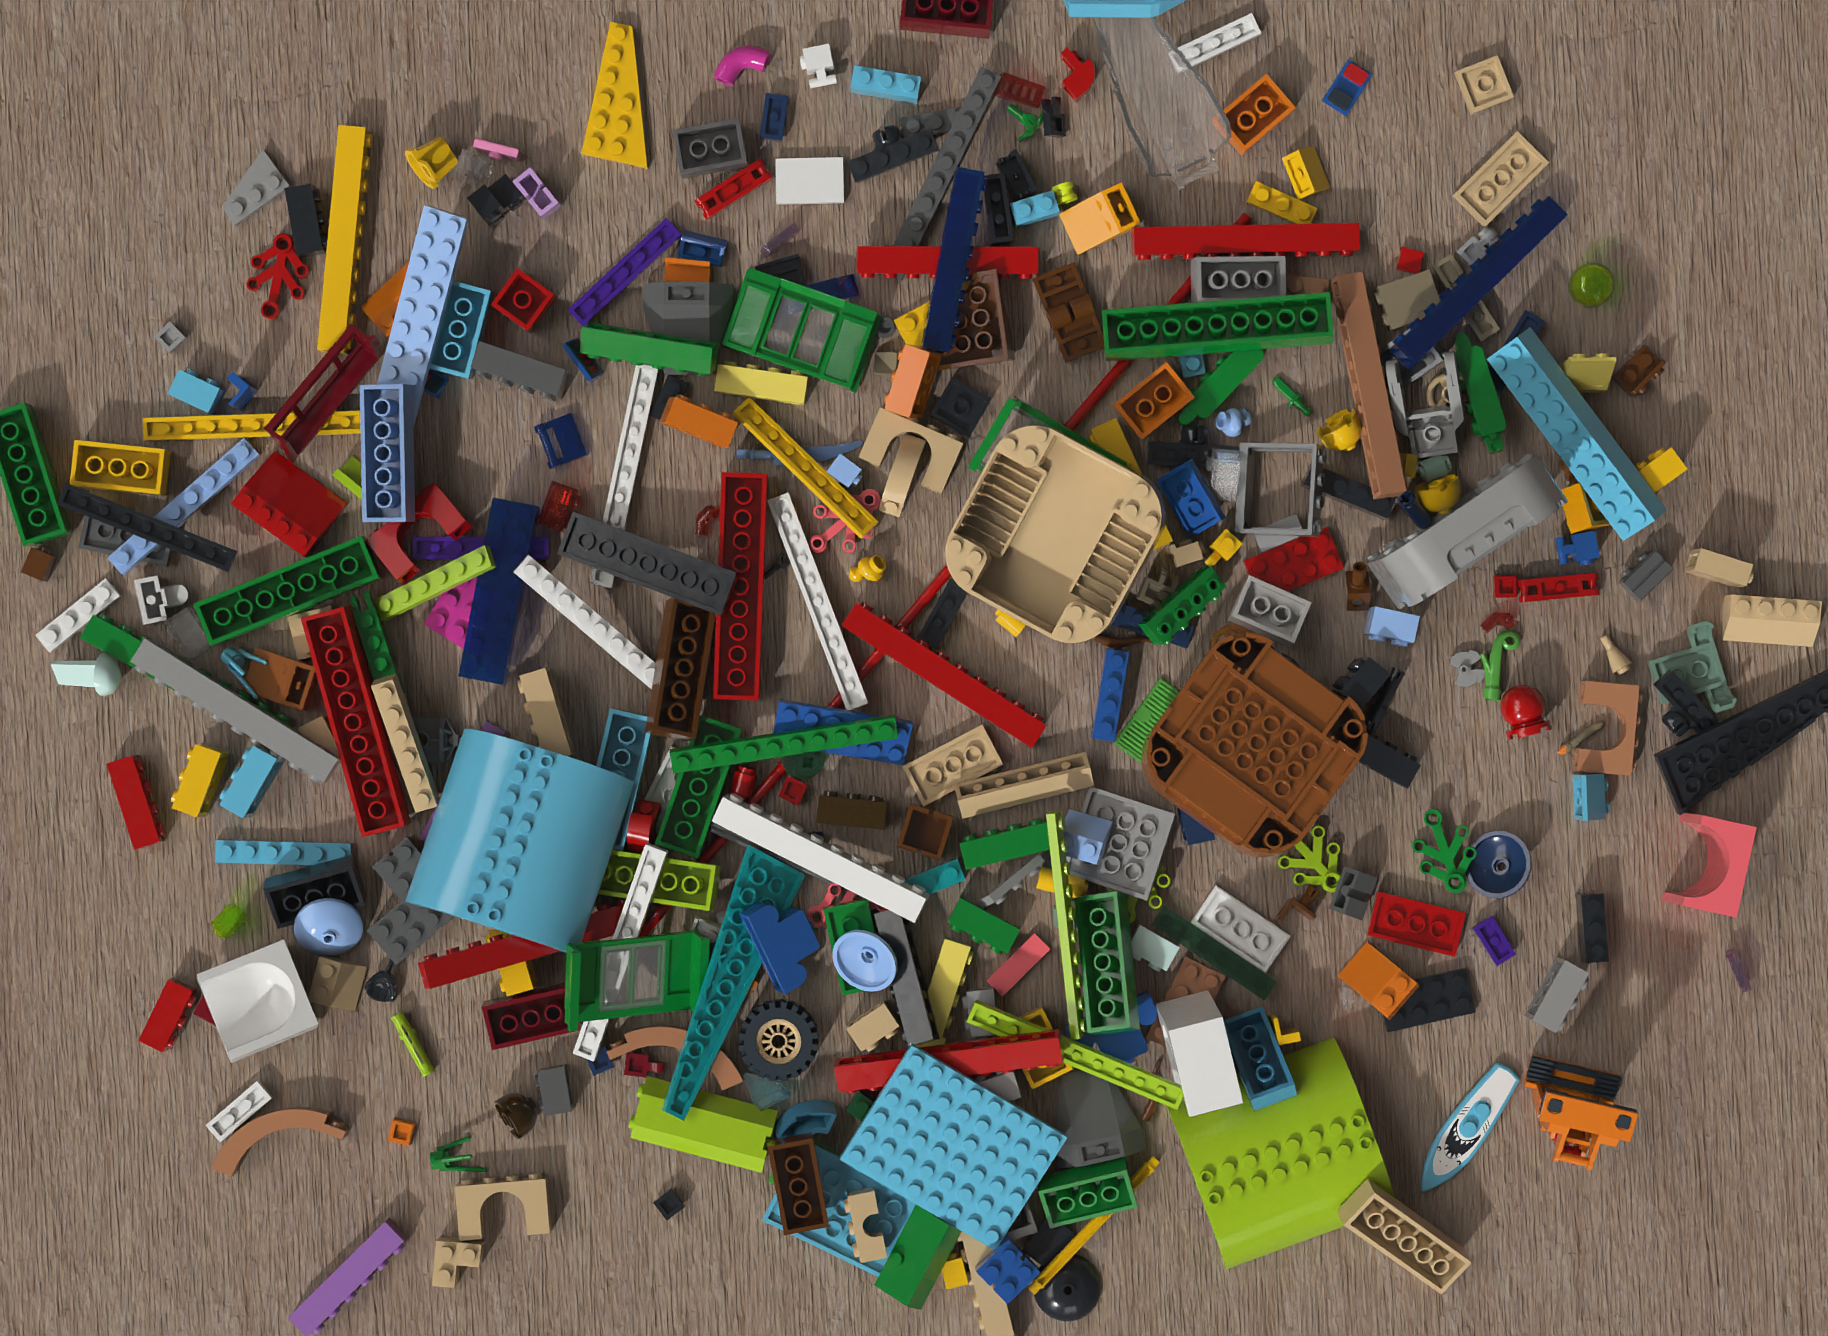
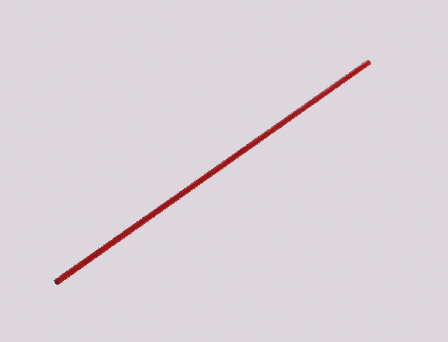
[639,213,1252,937]

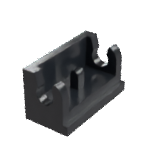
[996,149,1037,201]

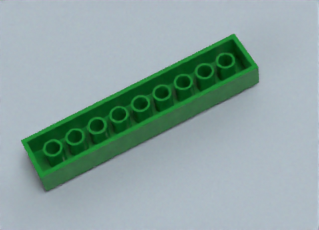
[1102,292,1334,361]

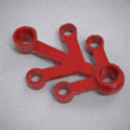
[246,233,310,320]

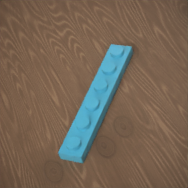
[215,840,352,865]

